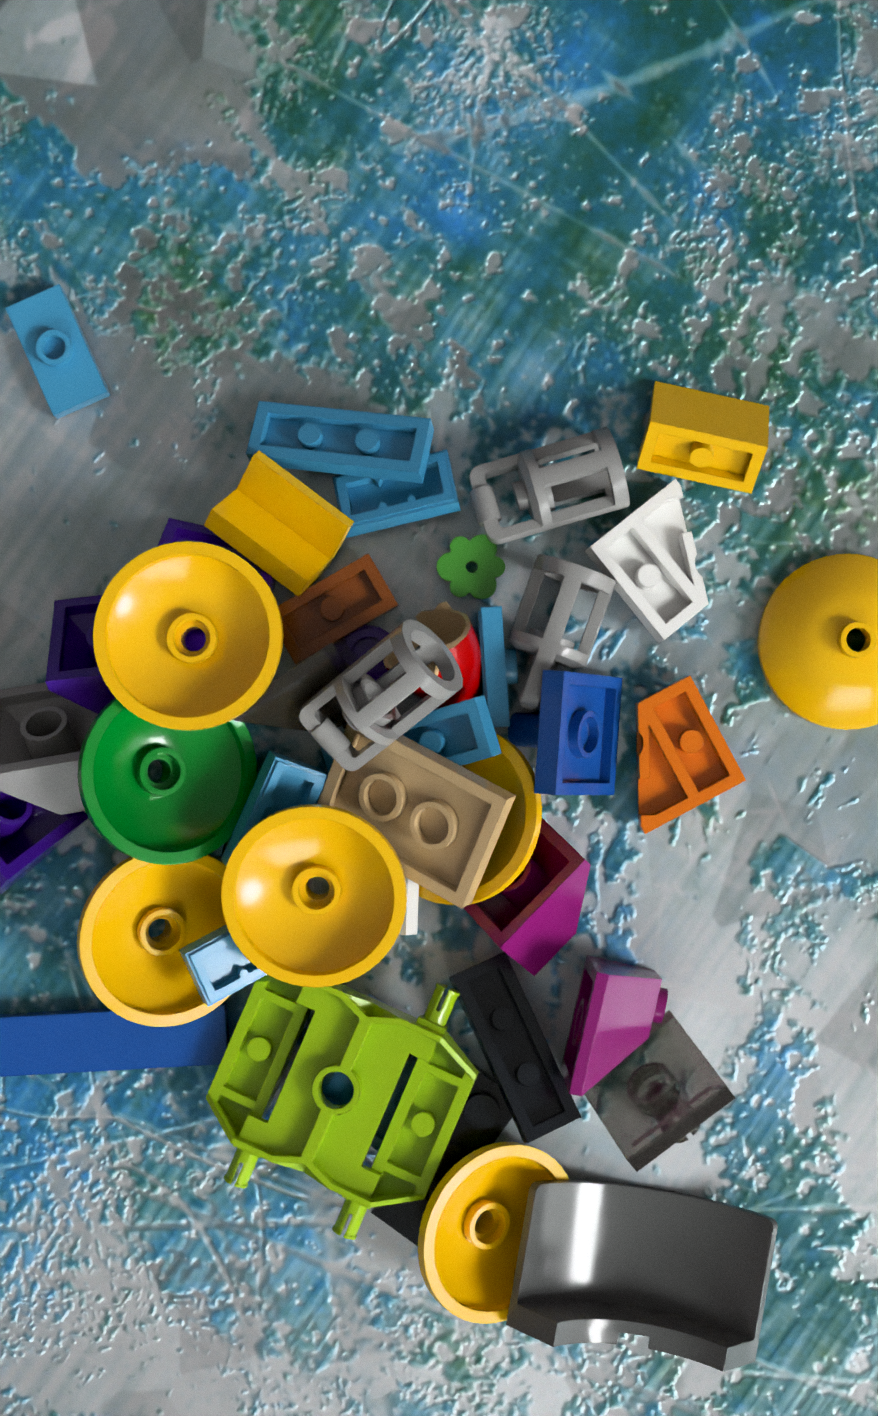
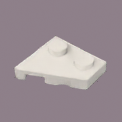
[585,479,709,643]

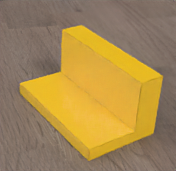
[636,381,769,494]
[204,450,354,597]

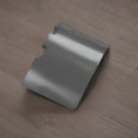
[506,1180,778,1372]

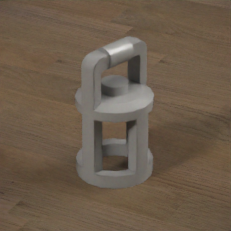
[469,427,630,545]
[508,554,616,710]
[299,619,463,771]

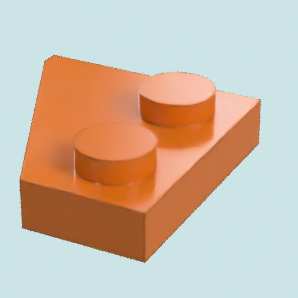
[635,675,746,834]

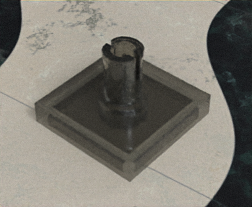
[584,1010,735,1172]

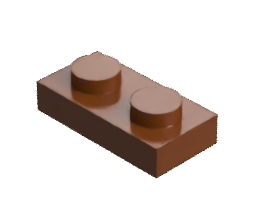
[278,553,399,665]

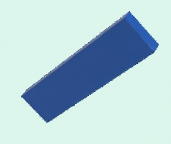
[0,1002,229,1077]

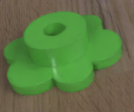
[437,534,505,600]

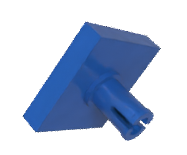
[508,670,623,795]

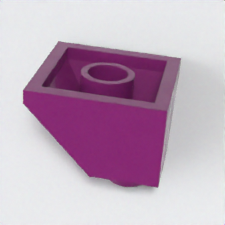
[464,818,591,976]
[560,955,668,1096]

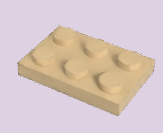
[317,724,516,909]

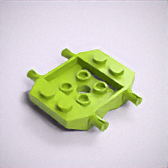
[206,975,479,1240]

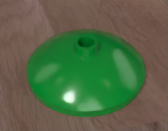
[77,698,257,865]

